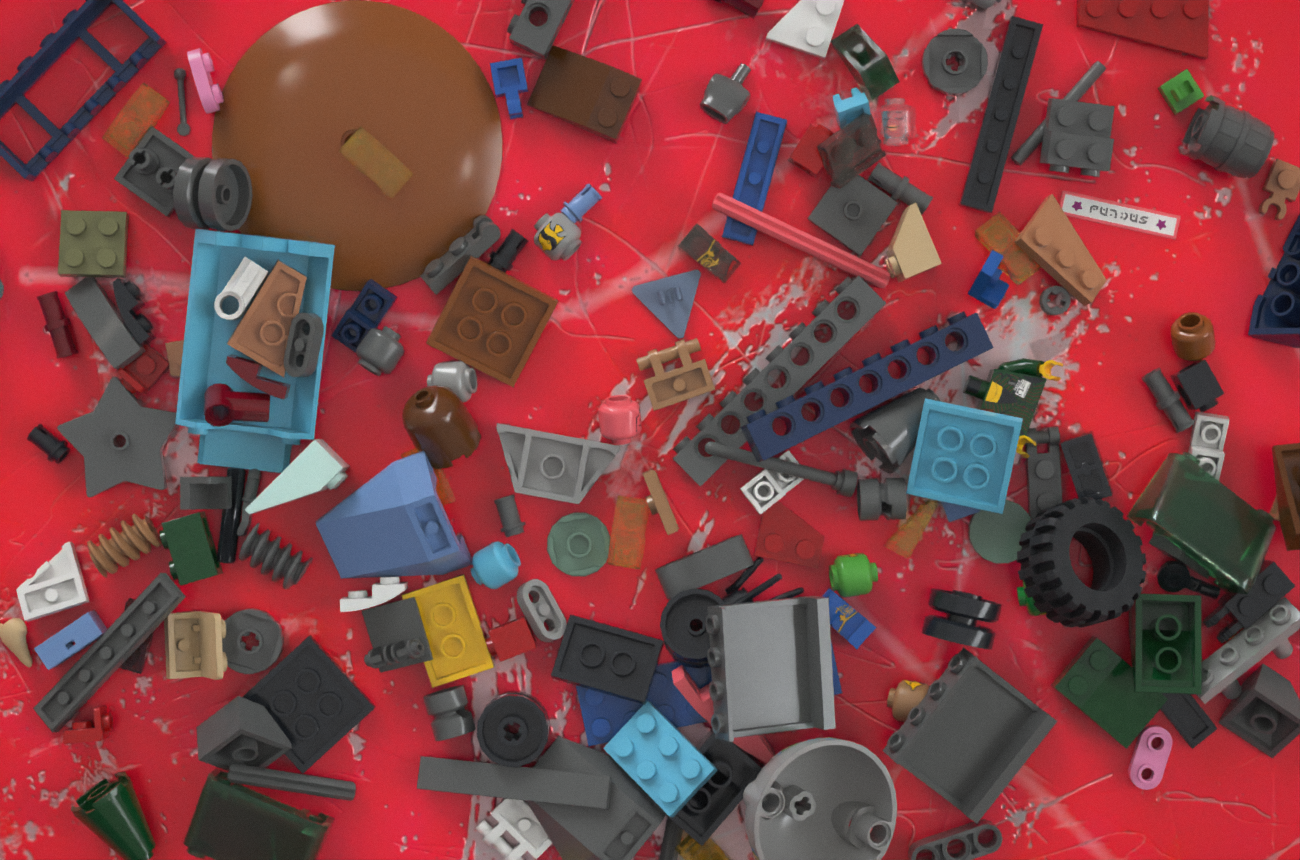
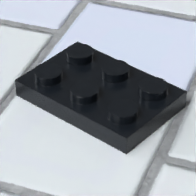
[551,615,664,705]

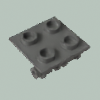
[362,597,433,673]

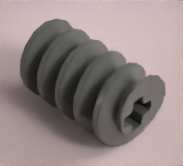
[239,523,313,590]

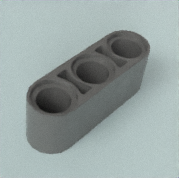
[655,534,754,600]
[908,819,1002,860]

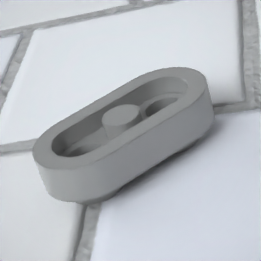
[517,579,567,642]

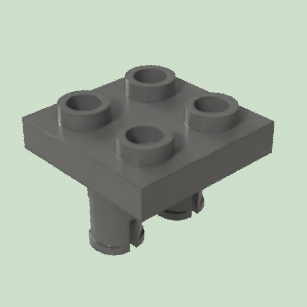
[114,126,195,217]

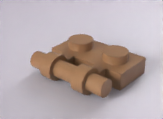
[636,338,715,411]

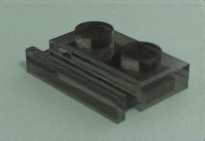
[817,113,886,188]

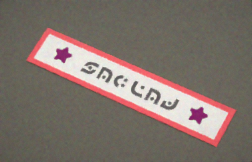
[1060,190,1181,240]

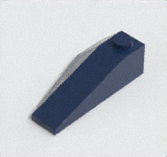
[1248,214,1300,348]

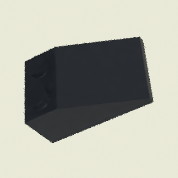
[652,729,764,846]

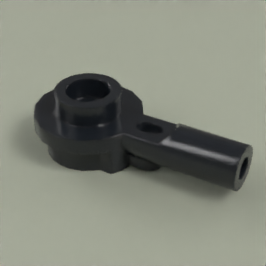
[1157,561,1220,599]

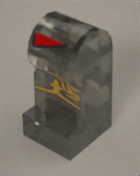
[678,223,741,284]

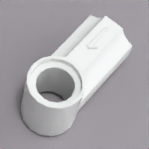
[214,257,269,320]

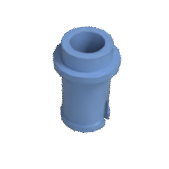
[560,184,602,223]

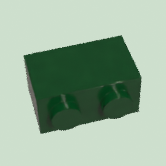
[160,511,223,586]

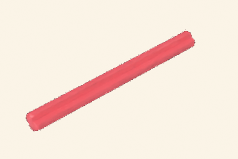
[712,193,890,288]

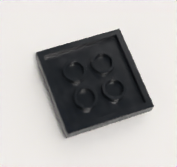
[242,635,376,773]

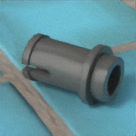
[494,495,526,537]

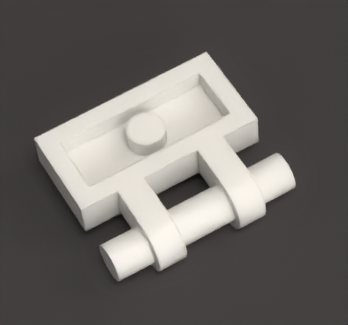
[475,798,552,860]

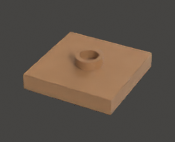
[642,469,679,535]

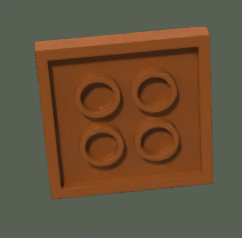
[426,256,558,387]

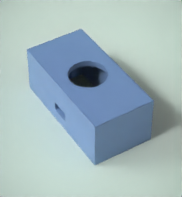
[34,610,107,670]

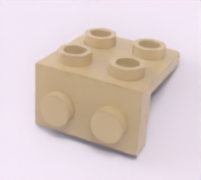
[164,611,227,680]

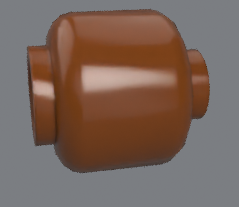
[1170,312,1216,361]

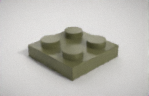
[58,210,129,278]

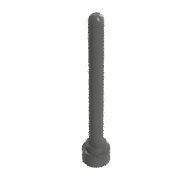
[705,441,858,497]

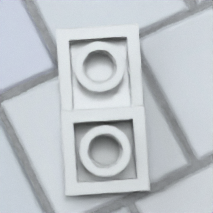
[1185,411,1230,485]
[740,450,804,515]
[340,576,408,612]

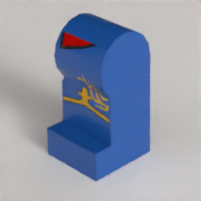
[821,588,876,649]

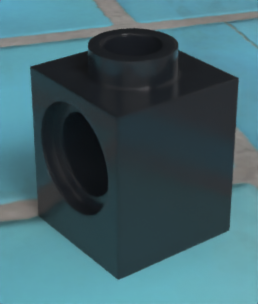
[1170,360,1224,412]

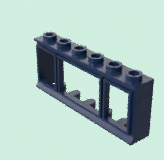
[0,0,167,182]

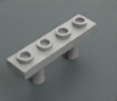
[1196,597,1300,704]

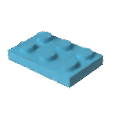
[603,701,718,818]

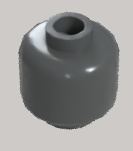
[356,326,405,376]

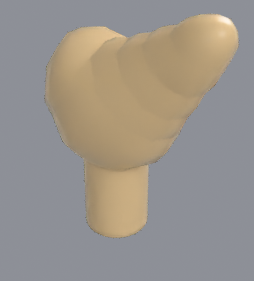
[0,618,33,667]

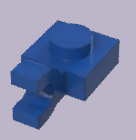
[490,58,528,120]

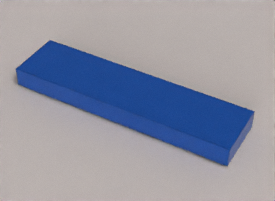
[722,112,787,246]

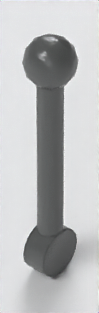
[174,68,191,136]

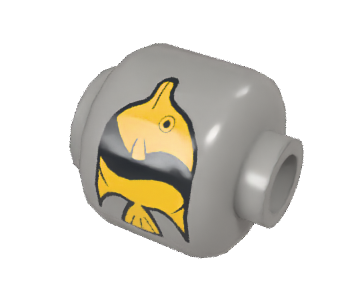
[534,212,582,261]

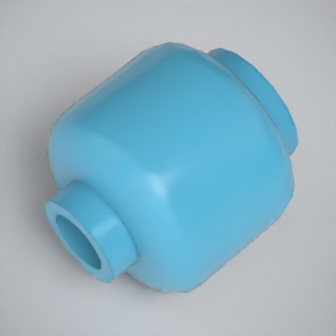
[471,541,521,589]

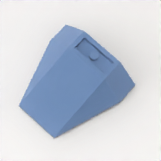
[316,451,473,579]

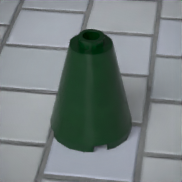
[71,771,156,860]

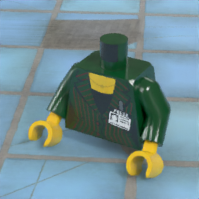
[963,358,1063,458]

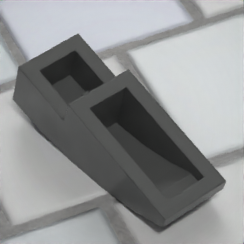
[65,277,146,370]

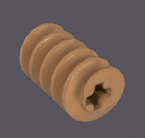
[87,514,162,578]

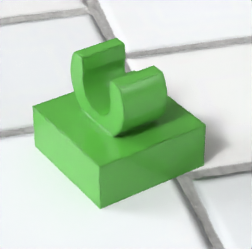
[1158,69,1204,115]

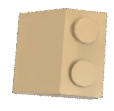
[884,203,942,282]

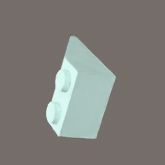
[245,439,350,514]

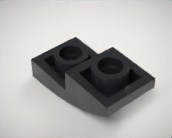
[113,278,156,345]

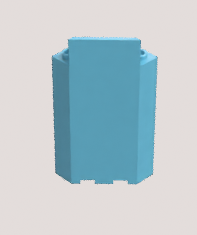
[175,229,335,473]

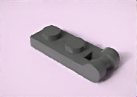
[420,215,501,295]
[1025,427,1062,519]

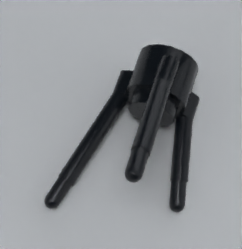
[722,557,804,604]

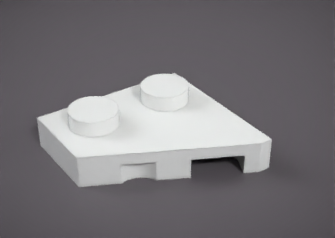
[766,0,844,59]
[16,542,90,622]

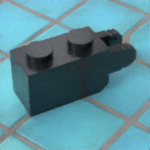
[1203,560,1295,643]

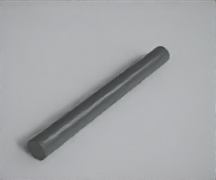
[1011,61,1106,166]

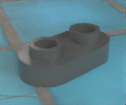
[284,313,324,377]

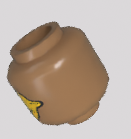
[887,680,930,722]

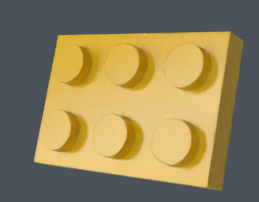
[402,574,495,688]

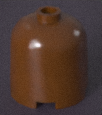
[402,385,481,469]

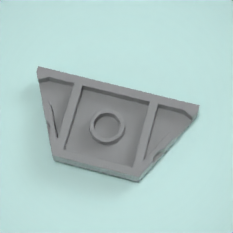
[496,423,620,504]

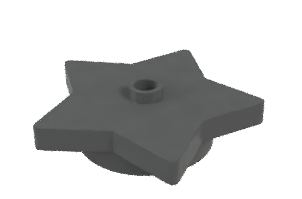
[57,377,177,497]

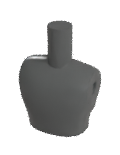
[700,63,751,124]

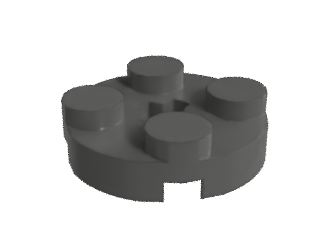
[922,29,988,95]
[222,608,284,674]

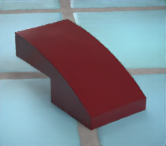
[226,354,291,400]

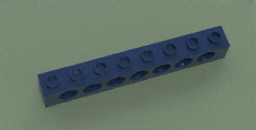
[741,311,994,462]

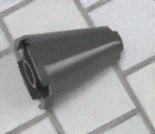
[850,387,941,474]

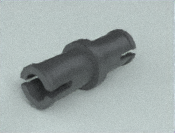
[868,162,933,215]
[1142,368,1195,433]

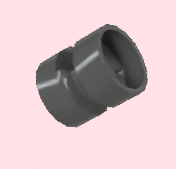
[857,478,907,521]
[423,685,476,741]

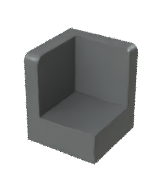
[180,476,232,510]

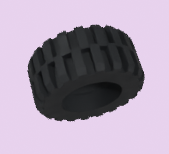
[1017,497,1146,628]

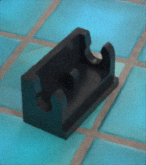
[1060,431,1113,500]

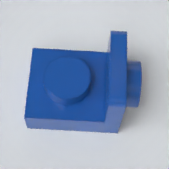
[968,250,1009,309]

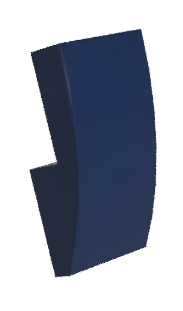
[331,279,397,353]

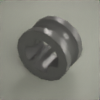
[1039,286,1071,316]

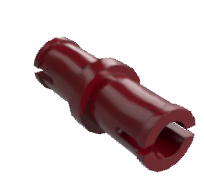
[37,291,78,359]

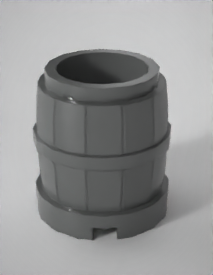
[1181,95,1274,179]

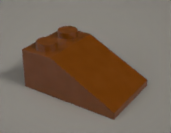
[527,45,642,143]
[1272,443,1300,551]

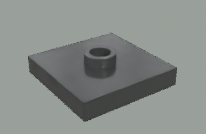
[807,165,898,256]

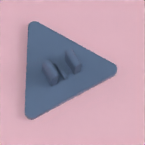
[632,270,701,339]

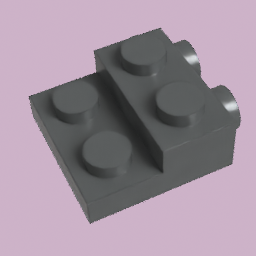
[1040,98,1115,177]

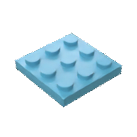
[906,398,1023,514]

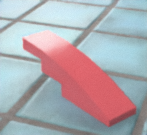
[671,665,775,763]

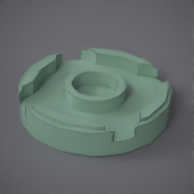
[968,500,1031,564]
[547,512,611,576]

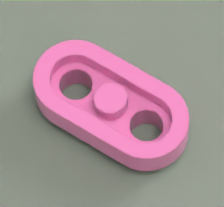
[187,48,224,114]
[1128,725,1172,790]

